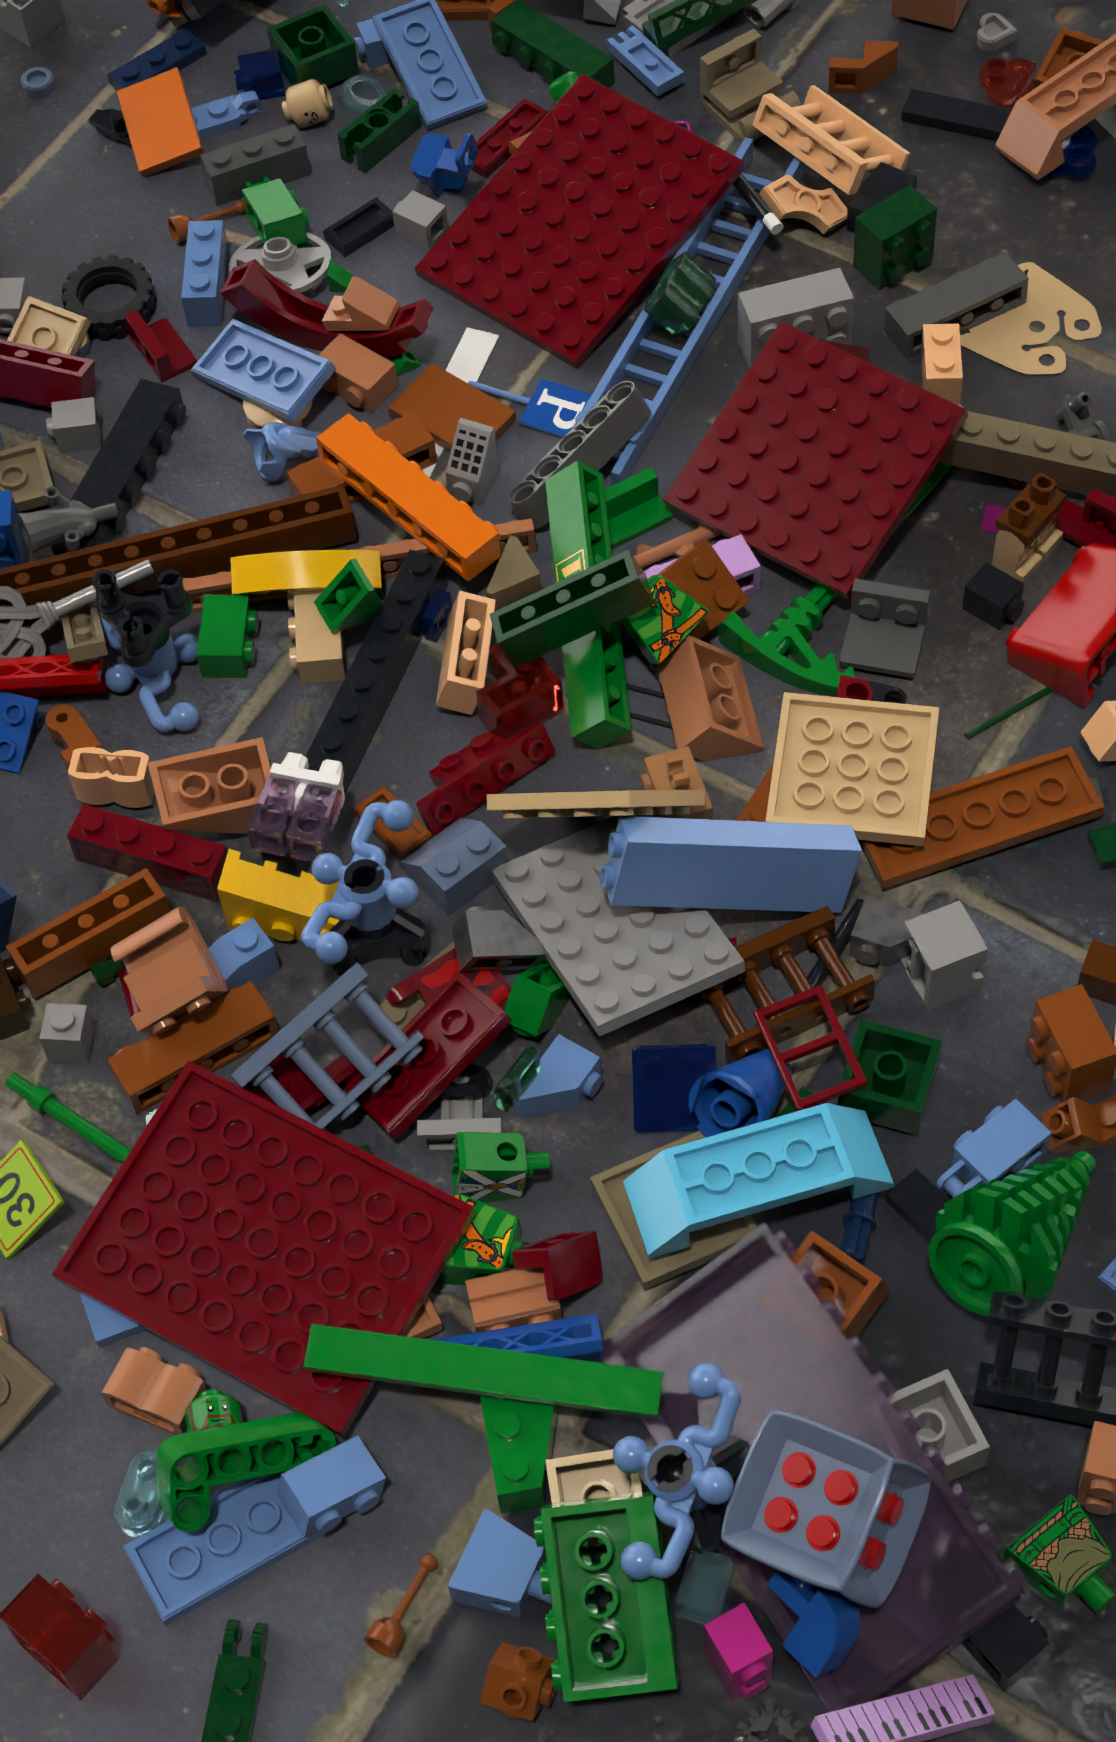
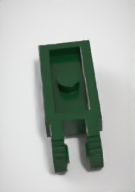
[201,1619,268,1742]

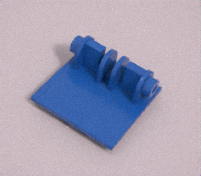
[0,691,43,773]

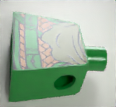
[1003,1494,1116,1614]

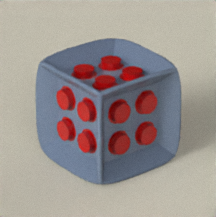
[721,1409,931,1608]

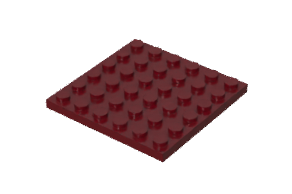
[663,322,969,600]

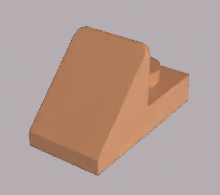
[322,276,400,331]

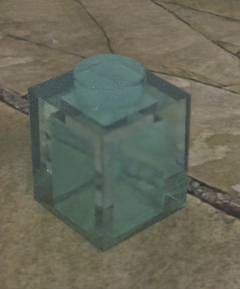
[675,1551,735,1625]

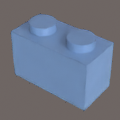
[277,1435,386,1538]

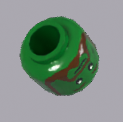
[185,1389,243,1459]

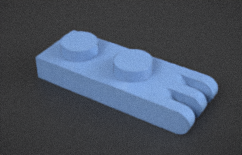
[605,26,684,96]

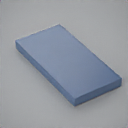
[372,0,488,131]
[190,319,336,422]
[123,1471,325,1626]

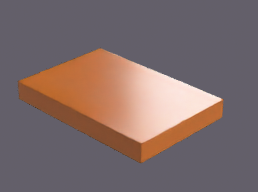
[116,67,204,178]

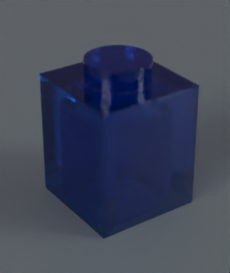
[234,49,285,101]

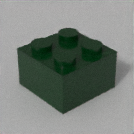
[267,4,359,86]
[853,185,937,291]
[837,1020,942,1135]

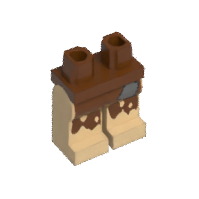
[992,473,1066,584]

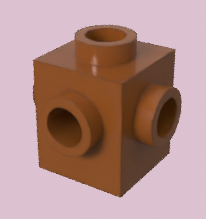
[480,1642,555,1721]

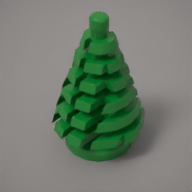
[928,1150,1096,1317]

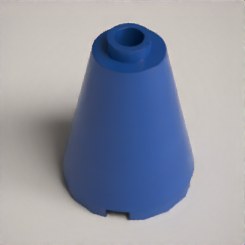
[688,1049,792,1137]

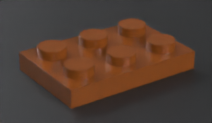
[654,540,749,667]

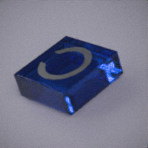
[421,589,452,643]

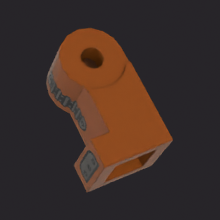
[45,704,102,773]

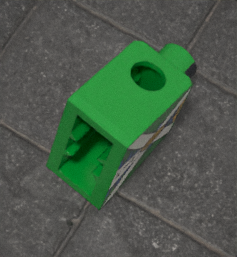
[451,1132,550,1203]

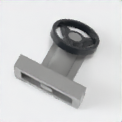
[417,1064,503,1154]

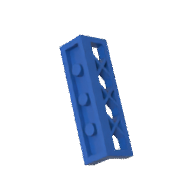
[433,1313,604,1362]

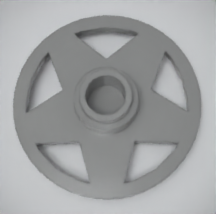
[229,232,332,293]

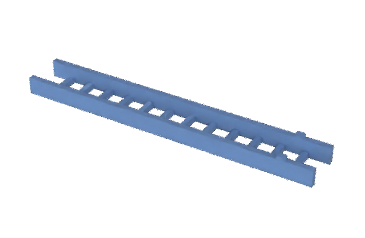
[572,137,805,486]

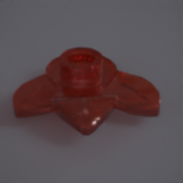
[979,58,1036,108]

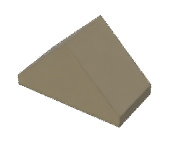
[486,535,542,612]

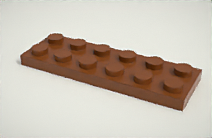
[859,746,1104,889]

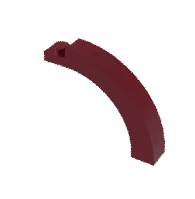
[220,259,434,357]

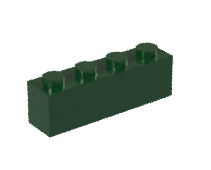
[491,0,615,88]
[490,550,655,667]

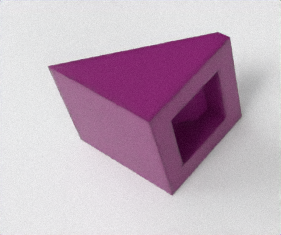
[981,503,1008,534]

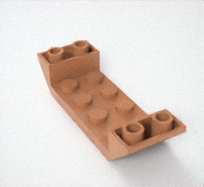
[995,34,1116,180]

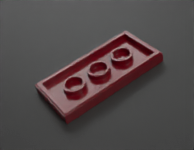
[343,972,512,1140]

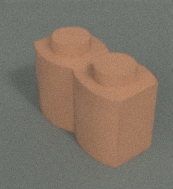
[101,1347,207,1435]

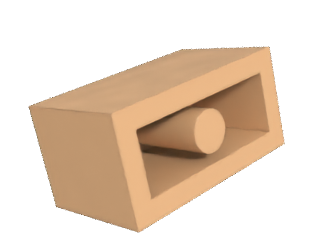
[921,324,963,404]

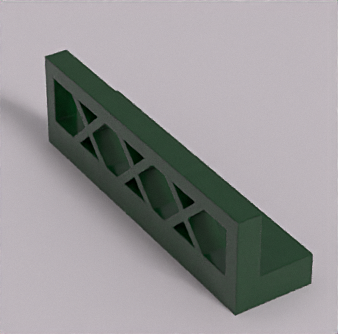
[642,0,757,50]

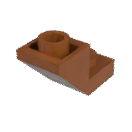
[828,40,898,94]
[1041,1094,1116,1153]

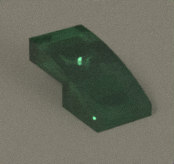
[493,1046,541,1112]

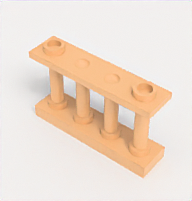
[752,85,911,195]

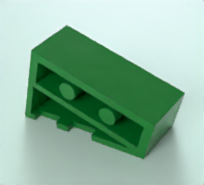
[479,1395,559,1514]

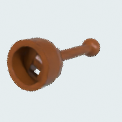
[167,200,246,244]
[364,1553,438,1658]

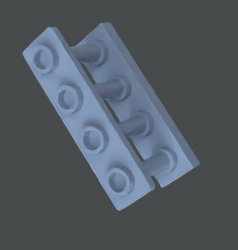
[231,962,424,1132]

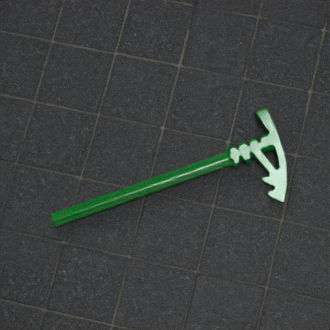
[718,462,953,696]

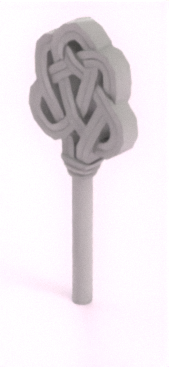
[0,560,154,659]

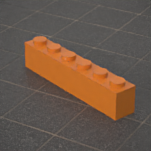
[316,413,501,582]

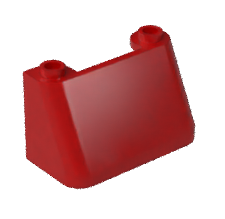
[1005,542,1116,708]

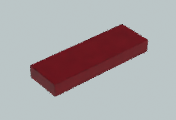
[466,98,549,179]

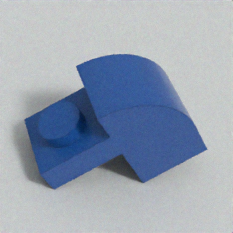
[767,1570,860,1678]

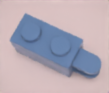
[936,1099,1052,1198]

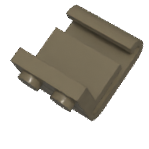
[700,28,801,144]

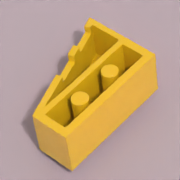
[217,849,340,942]

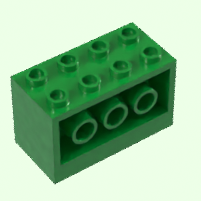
[534,1492,680,1702]

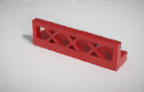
[0,654,108,697]

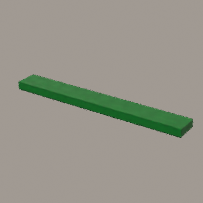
[303,1324,664,1419]

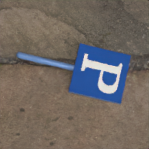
[468,378,592,438]

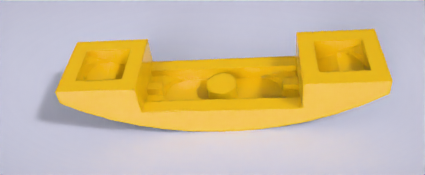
[230,550,382,595]

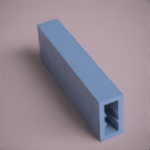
[600,816,862,913]

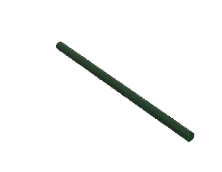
[964,650,1116,740]

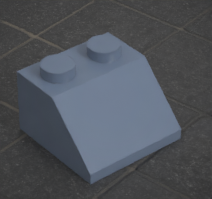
[399,818,509,916]

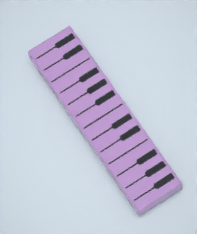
[810,1674,996,1742]

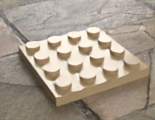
[765,692,939,846]
[487,790,705,818]

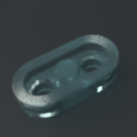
[114,1449,164,1537]

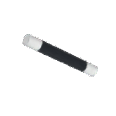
[733,173,783,235]

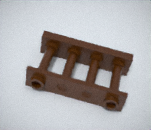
[688,905,875,1064]

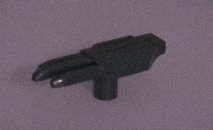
[88,108,132,146]

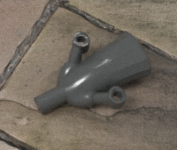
[17,486,118,554]

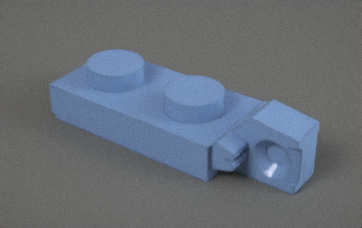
[191,91,261,140]

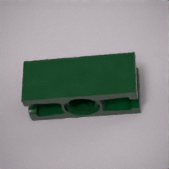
[337,88,422,174]

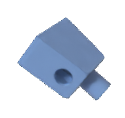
[448,1508,552,1617]

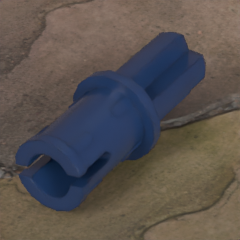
[841,1192,880,1263]

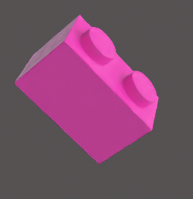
[704,1602,773,1701]

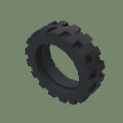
[61,255,156,341]

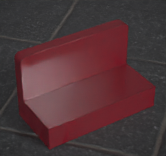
[124,310,197,383]
[512,1231,603,1301]

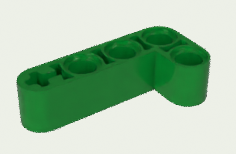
[156,1412,336,1532]

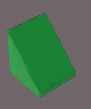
[327,259,353,292]
[387,350,422,377]

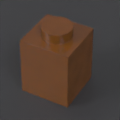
[1077,939,1116,1005]

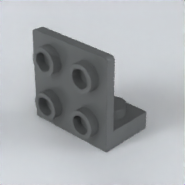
[840,579,930,678]

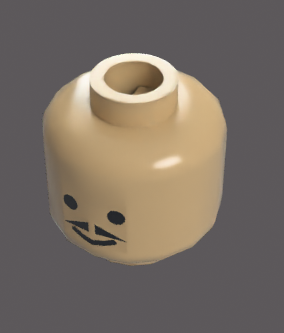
[282,79,333,128]

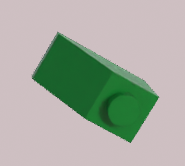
[314,559,383,633]
[504,960,572,1037]

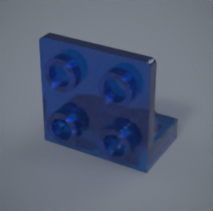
[632,1043,716,1132]

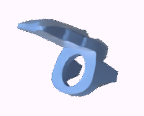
[242,422,321,482]

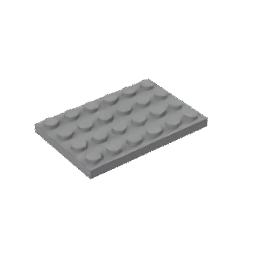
[492,815,745,1037]

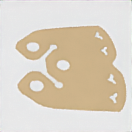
[960,262,1102,375]

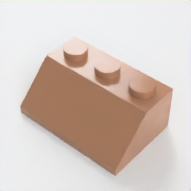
[657,635,764,762]

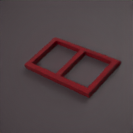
[753,985,868,1111]

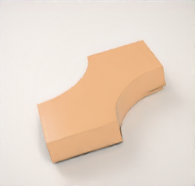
[759,174,847,235]

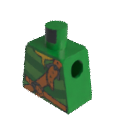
[620,575,710,664]
[437,1193,532,1285]

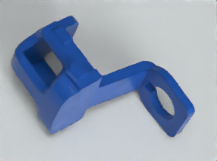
[411,133,478,196]

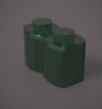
[644,252,716,337]

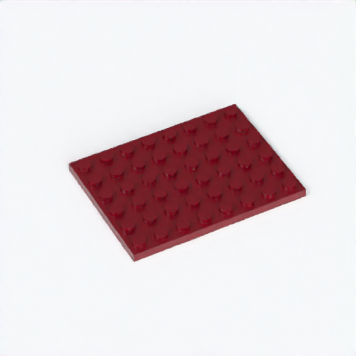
[415,74,745,369]
[52,1060,476,1437]

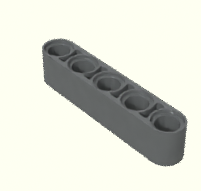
[508,381,651,529]

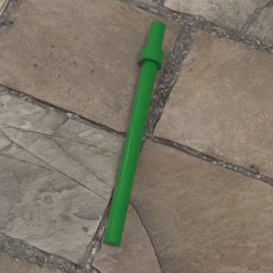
[5,1072,131,1164]

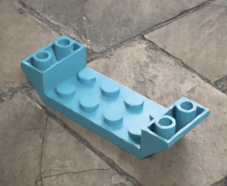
[623,1103,894,1259]

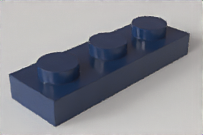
[107,28,207,91]

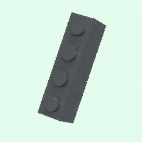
[884,252,1029,359]

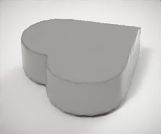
[976,13,1018,51]

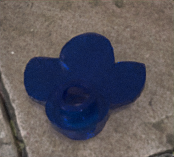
[1045,125,1097,179]

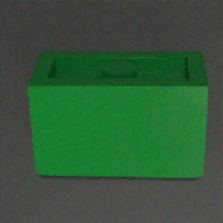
[605,467,672,549]

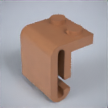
[110,906,228,1035]

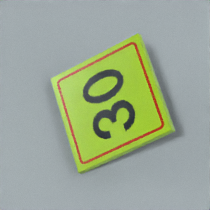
[0,1140,65,1259]

